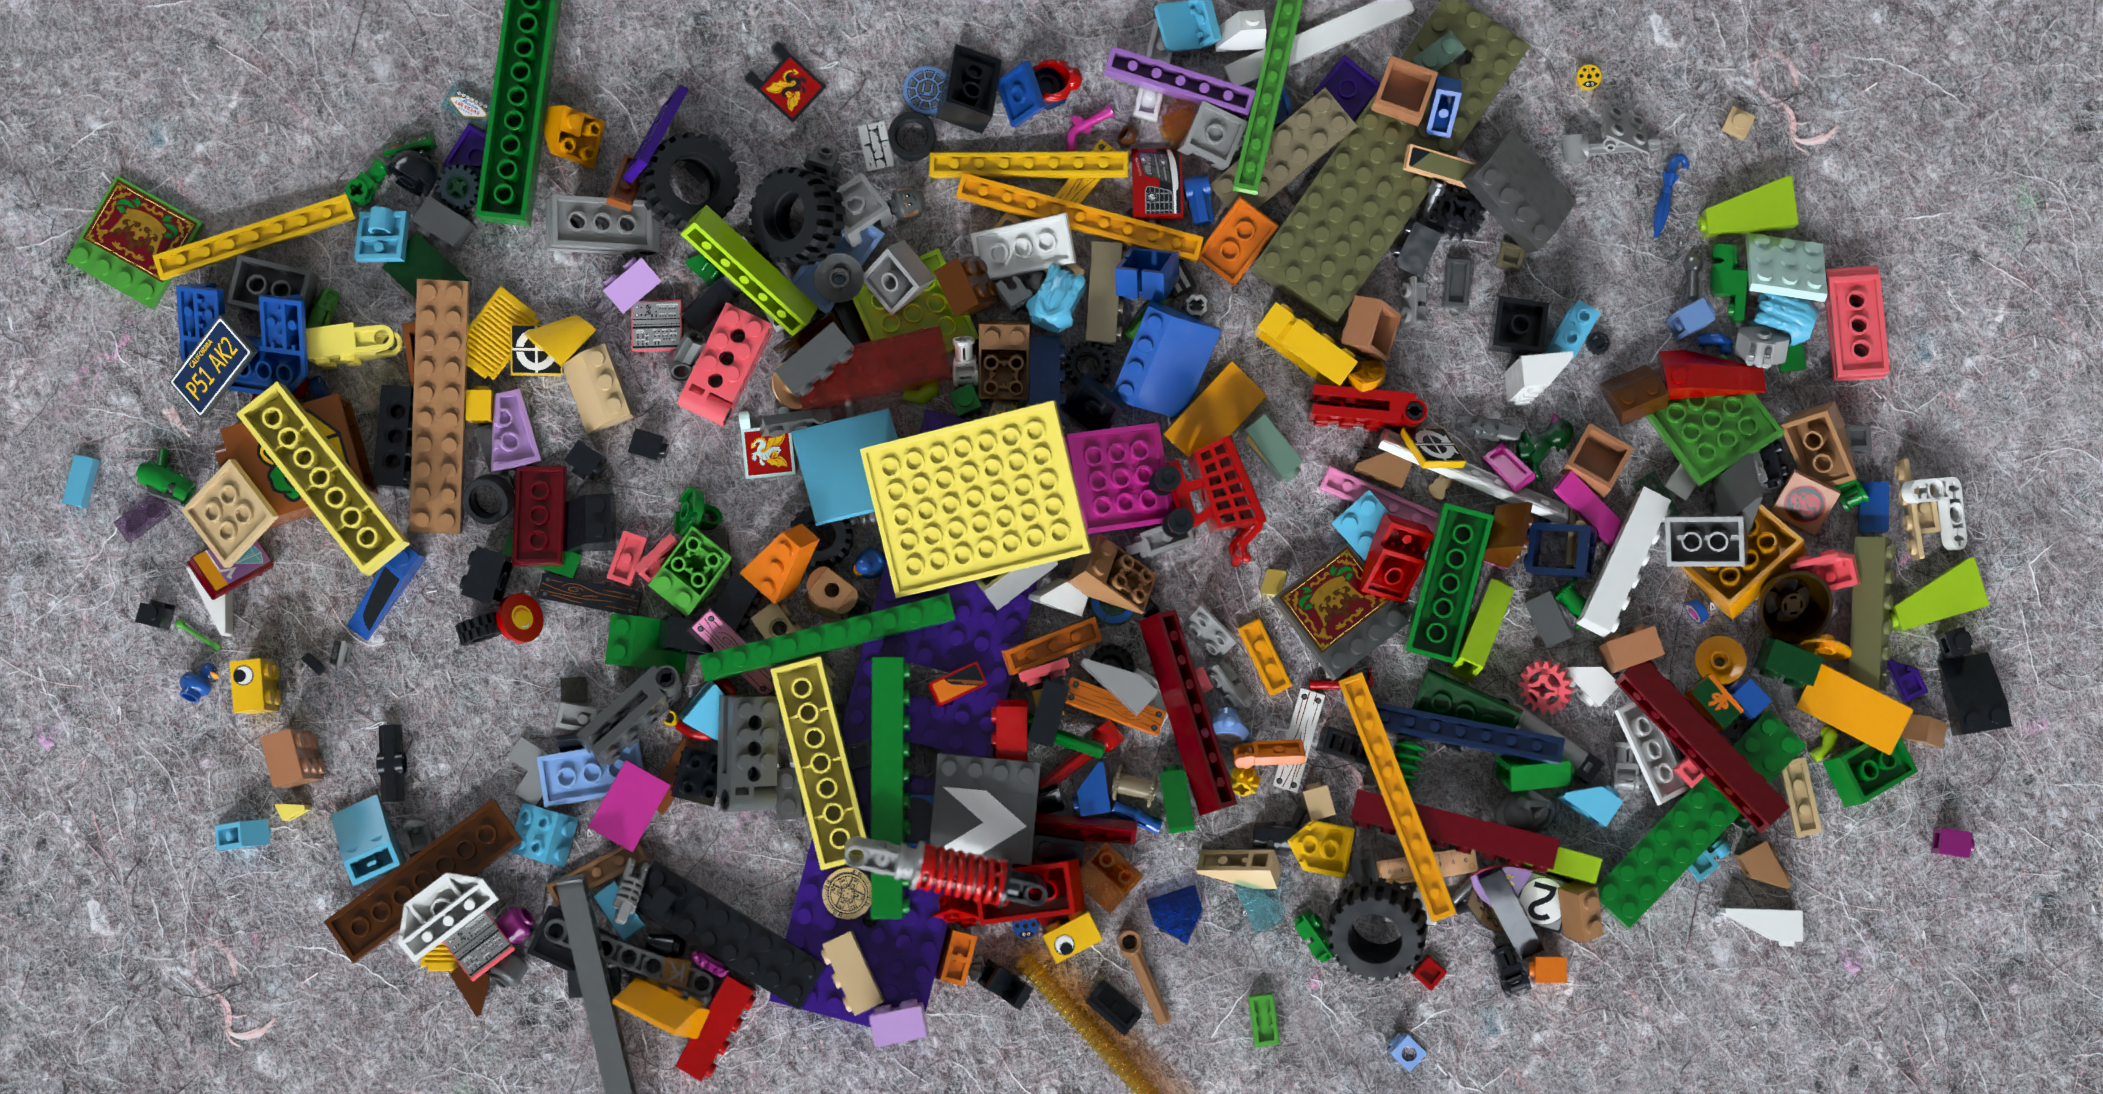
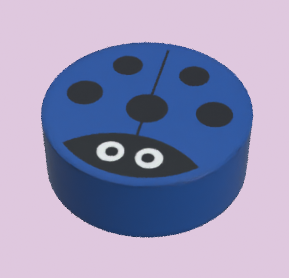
[309,375,331,399]
[1013,918,1038,939]

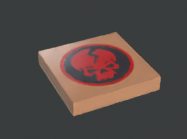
[1770,469,1841,535]

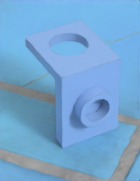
[1387,1032,1427,1072]

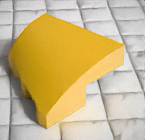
[524,315,596,366]

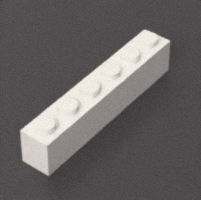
[1576,486,1671,637]

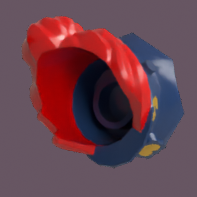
[1032,59,1083,111]

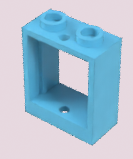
[1543,300,1601,361]

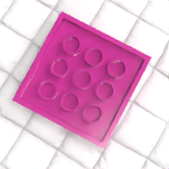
[1064,422,1174,534]

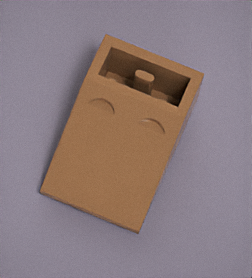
[978,320,1030,400]
[1068,533,1157,614]

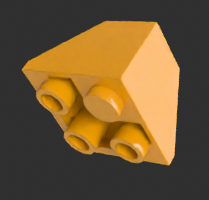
[543,105,605,169]

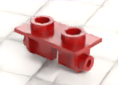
[933,895,979,928]

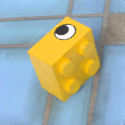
[229,658,282,714]
[1042,910,1103,964]

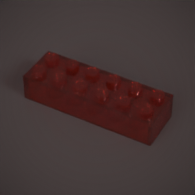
[800,325,953,410]

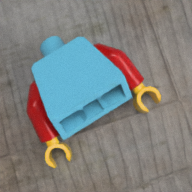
[663,678,737,741]

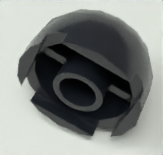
[385,150,437,197]

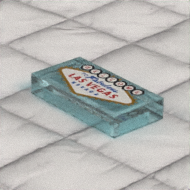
[441,85,491,131]

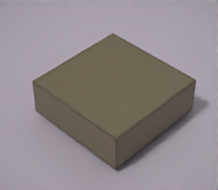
[1495,240,1525,272]

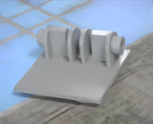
[1600,103,1650,154]
[1184,605,1238,659]

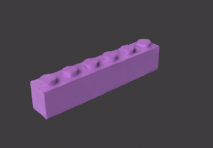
[1103,46,1256,120]

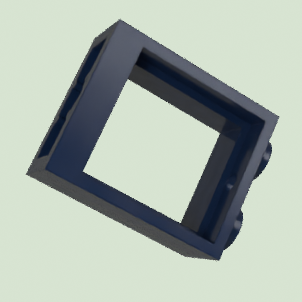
[1524,522,1597,579]

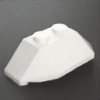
[398,872,499,963]

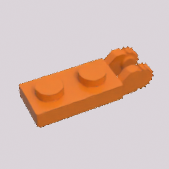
[1232,739,1306,769]

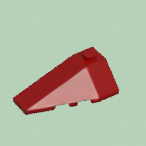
[1658,350,1766,400]

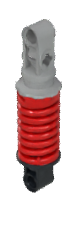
[844,836,1047,909]

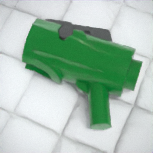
[135,448,196,506]

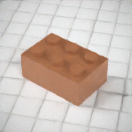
[260,728,325,788]

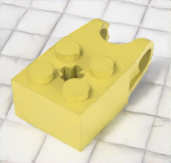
[306,322,404,370]

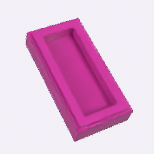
[1483,443,1535,493]

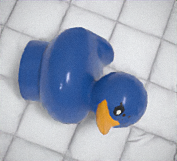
[853,547,886,579]
[179,663,219,703]

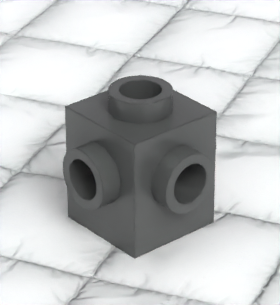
[804,146,842,181]

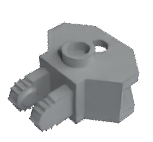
[1734,325,1790,369]

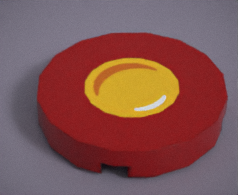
[496,593,544,644]

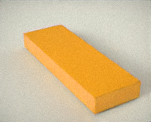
[1237,617,1293,697]

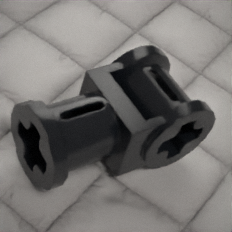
[1490,943,1532,998]

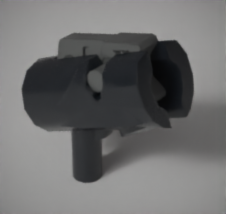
[1252,807,1307,857]

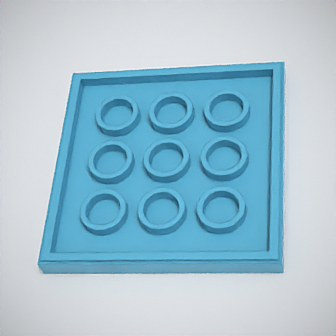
[791,408,898,526]

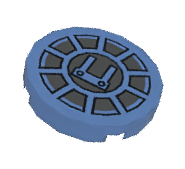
[903,66,946,116]

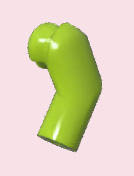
[903,380,939,404]
[1809,725,1839,763]

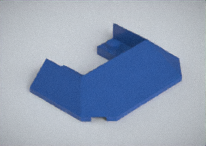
[176,283,308,395]

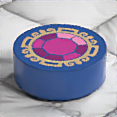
[1685,598,1709,624]

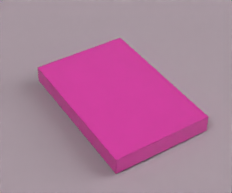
[588,760,671,852]

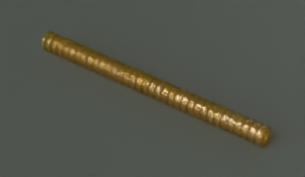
[1014,952,1164,1094]

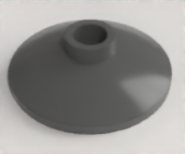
[814,253,864,303]

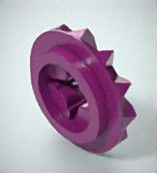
[691,950,730,977]

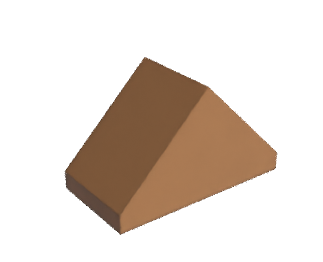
[1901,714,1948,749]

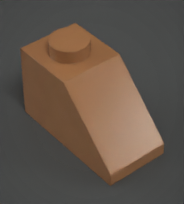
[1353,452,1413,491]

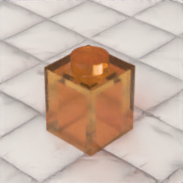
[1159,107,1194,146]

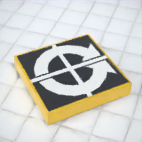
[510,324,562,376]
[1399,428,1467,468]

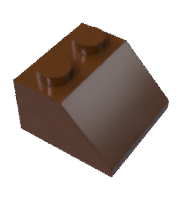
[1599,365,1669,426]

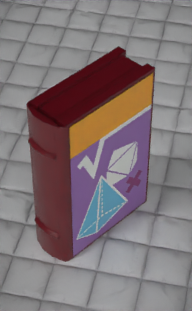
[187,539,274,600]

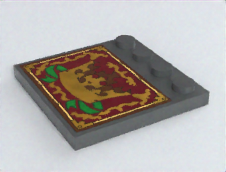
[1271,542,1409,681]

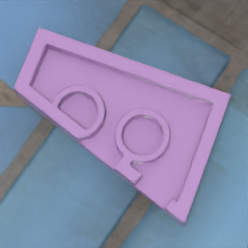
[491,389,541,473]

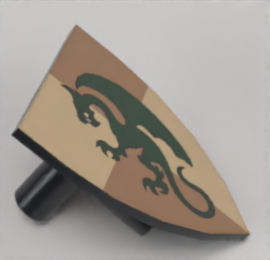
[1456,886,1505,932]

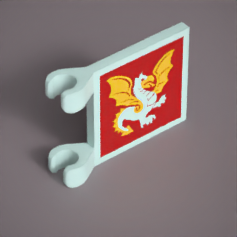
[739,407,796,479]

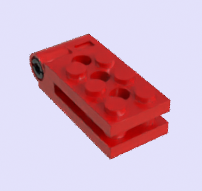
[1307,384,1427,431]

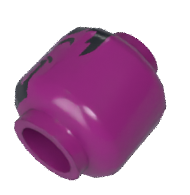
[496,907,535,945]

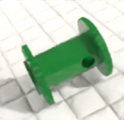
[1554,578,1587,629]

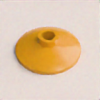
[1799,634,1852,660]
[1694,636,1747,685]

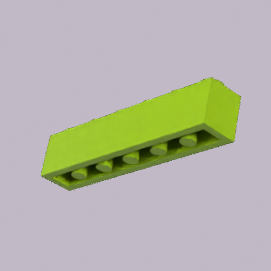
[680,205,818,336]

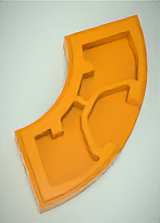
[1348,359,1386,392]

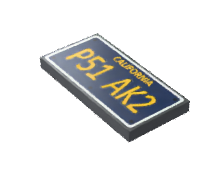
[169,314,258,418]

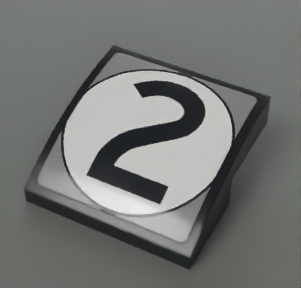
[1517,867,1574,933]

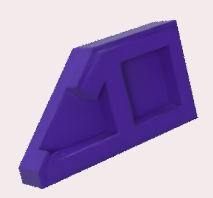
[1887,659,1929,702]

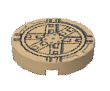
[822,868,871,919]

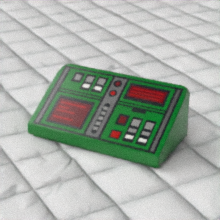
[383,131,437,161]

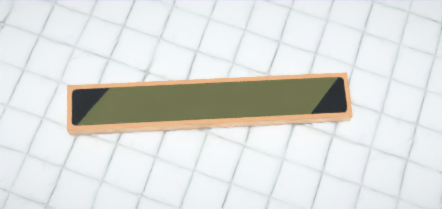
[1402,144,1477,188]

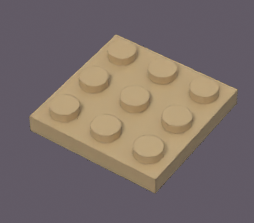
[181,459,279,568]

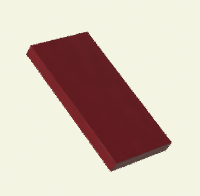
[512,466,567,566]

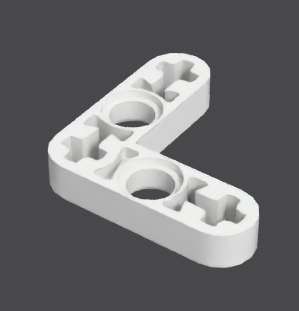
[1901,477,1967,551]

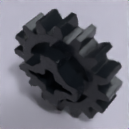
[1430,186,1485,241]

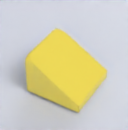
[1260,569,1287,597]
[275,804,312,821]

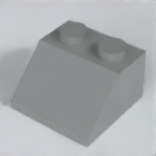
[864,240,936,316]

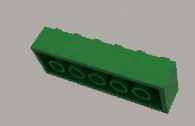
[1402,503,1494,664]

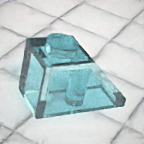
[1233,885,1286,935]

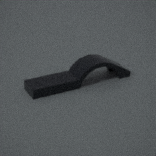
[680,241,773,333]

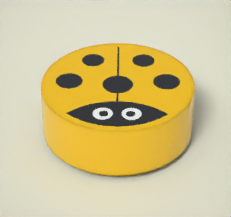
[1575,64,1602,91]

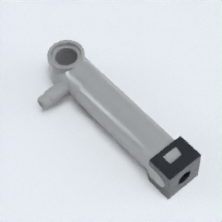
[1493,693,1604,784]

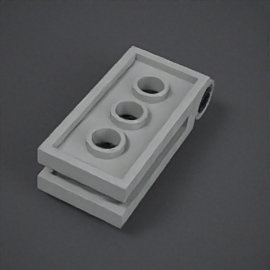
[545,194,660,256]

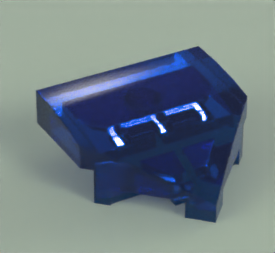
[1146,885,1203,945]

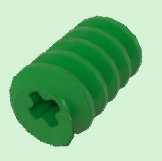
[1394,739,1427,790]

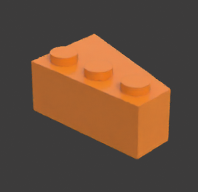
[740,524,820,604]

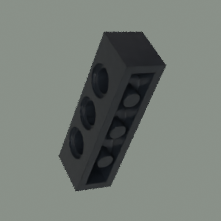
[372,385,414,490]

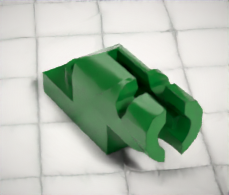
[1709,244,1748,324]

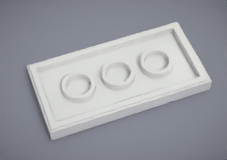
[971,213,1077,281]

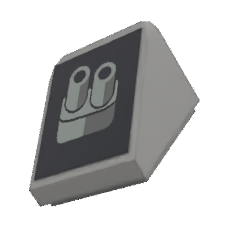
[329,640,353,668]

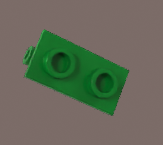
[1293,909,1335,963]

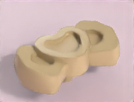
[1427,474,1458,500]

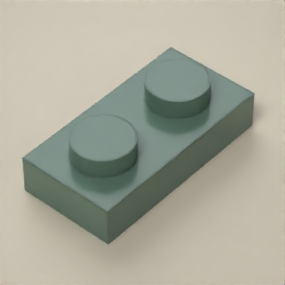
[1410,31,1466,72]

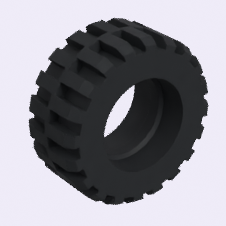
[639,132,740,232]
[749,167,846,265]
[1326,878,1428,981]

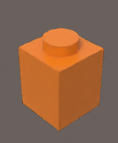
[1527,955,1567,983]

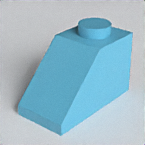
[215,819,271,851]

